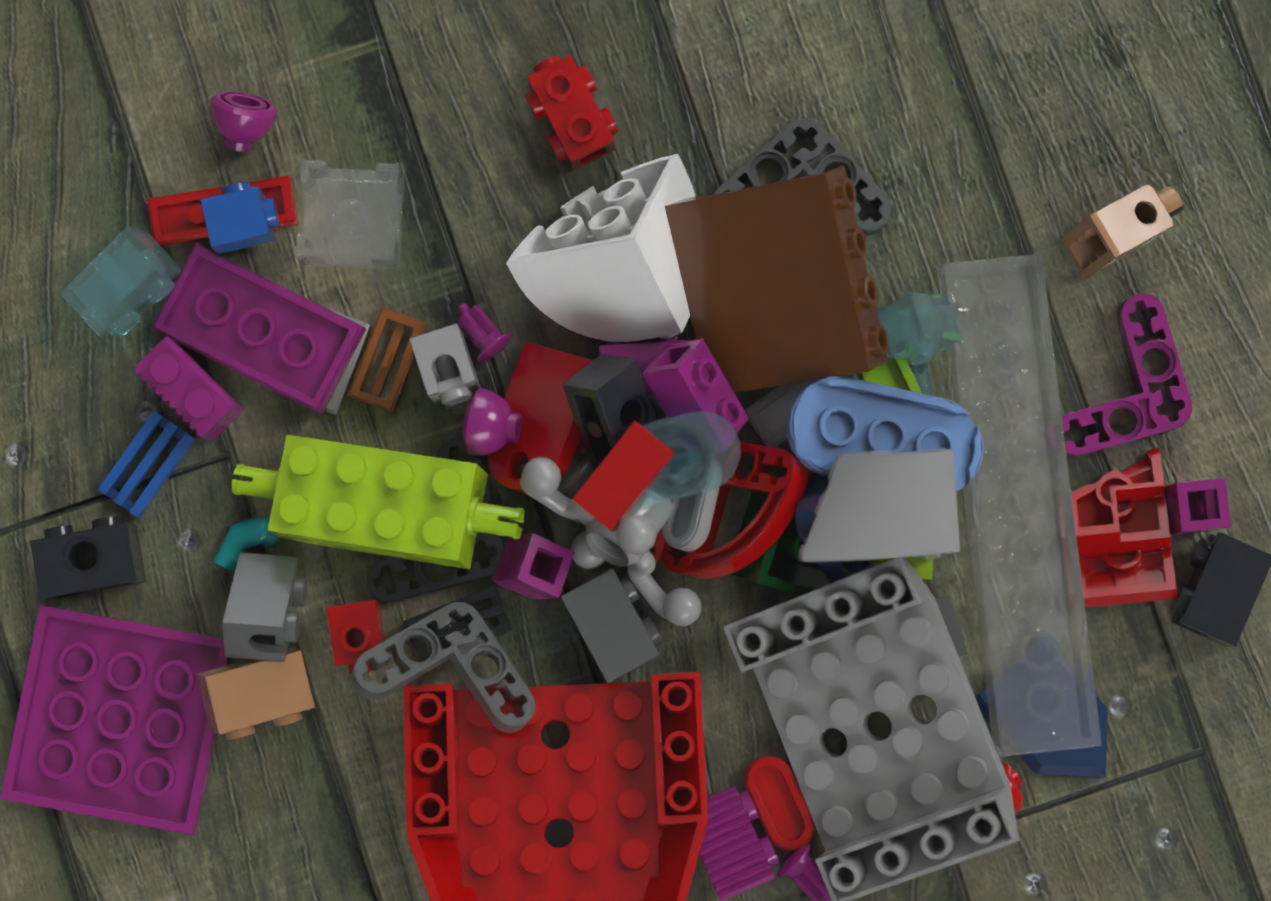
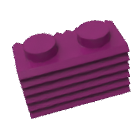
[135,336,244,441]
[699,784,779,901]

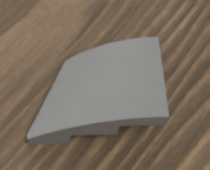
[798,448,960,562]

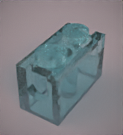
[60,226,182,336]

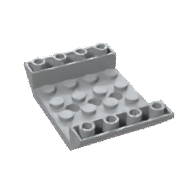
[723,557,1019,901]

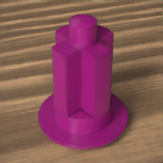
[457,303,512,363]
[777,845,831,901]

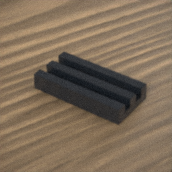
[404,585,513,662]

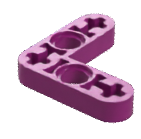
[1052,293,1192,457]

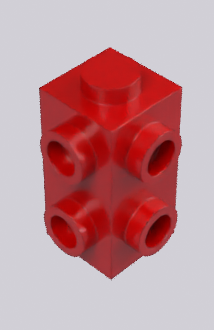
[524,55,619,171]

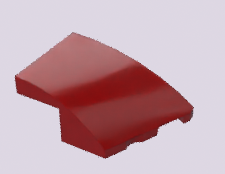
[1066,448,1177,608]

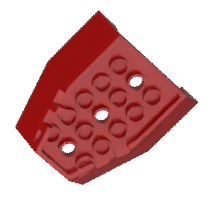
[403,672,708,901]

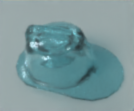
[643,412,740,500]

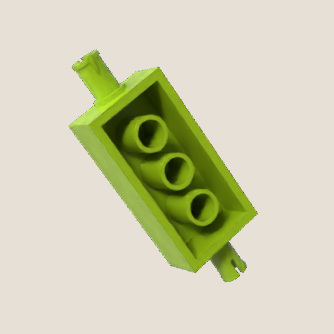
[232,435,525,569]

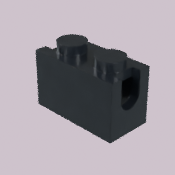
[1170,532,1271,647]

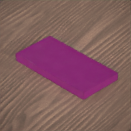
[151,244,366,415]

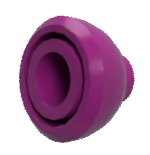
[210,91,278,152]
[463,388,523,456]

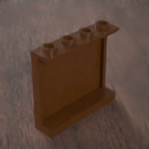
[665,166,889,393]

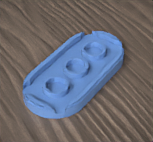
[786,376,984,492]

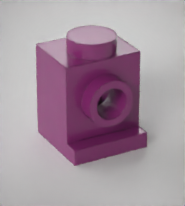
[1165,478,1231,535]

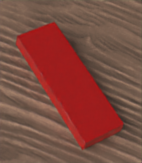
[147,175,299,248]

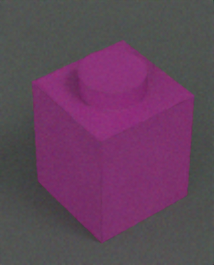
[492,533,575,600]

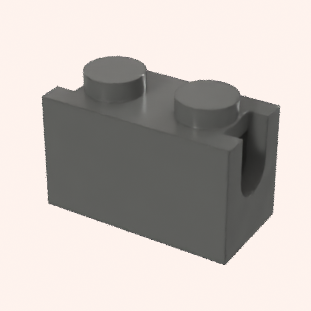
[222,553,307,662]
[561,568,663,683]

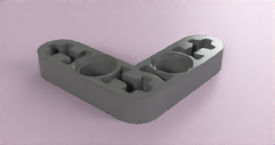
[714,118,892,235]
[351,602,535,733]

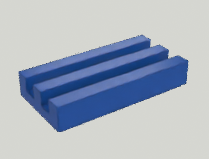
[97,411,196,518]

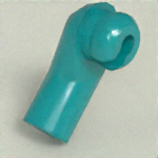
[213,515,280,572]

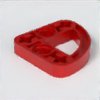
[662,440,809,579]

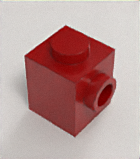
[326,600,386,674]

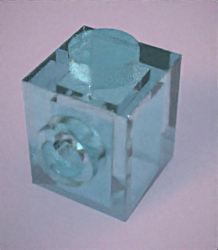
[877,293,962,364]

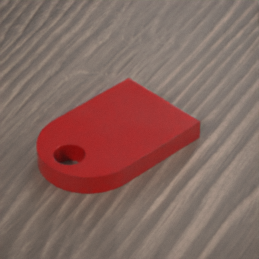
[488,341,593,494]

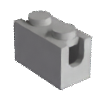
[410,324,481,410]

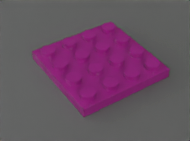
[0,605,231,835]

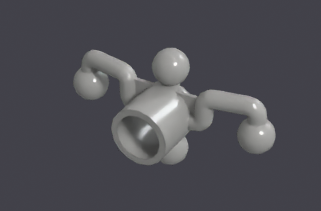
[520,457,702,627]

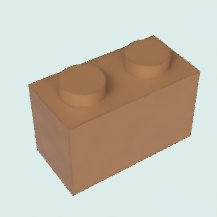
[196,648,315,740]

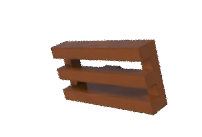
[347,306,428,414]

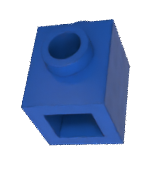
[200,182,280,254]

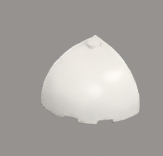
[506,154,695,342]

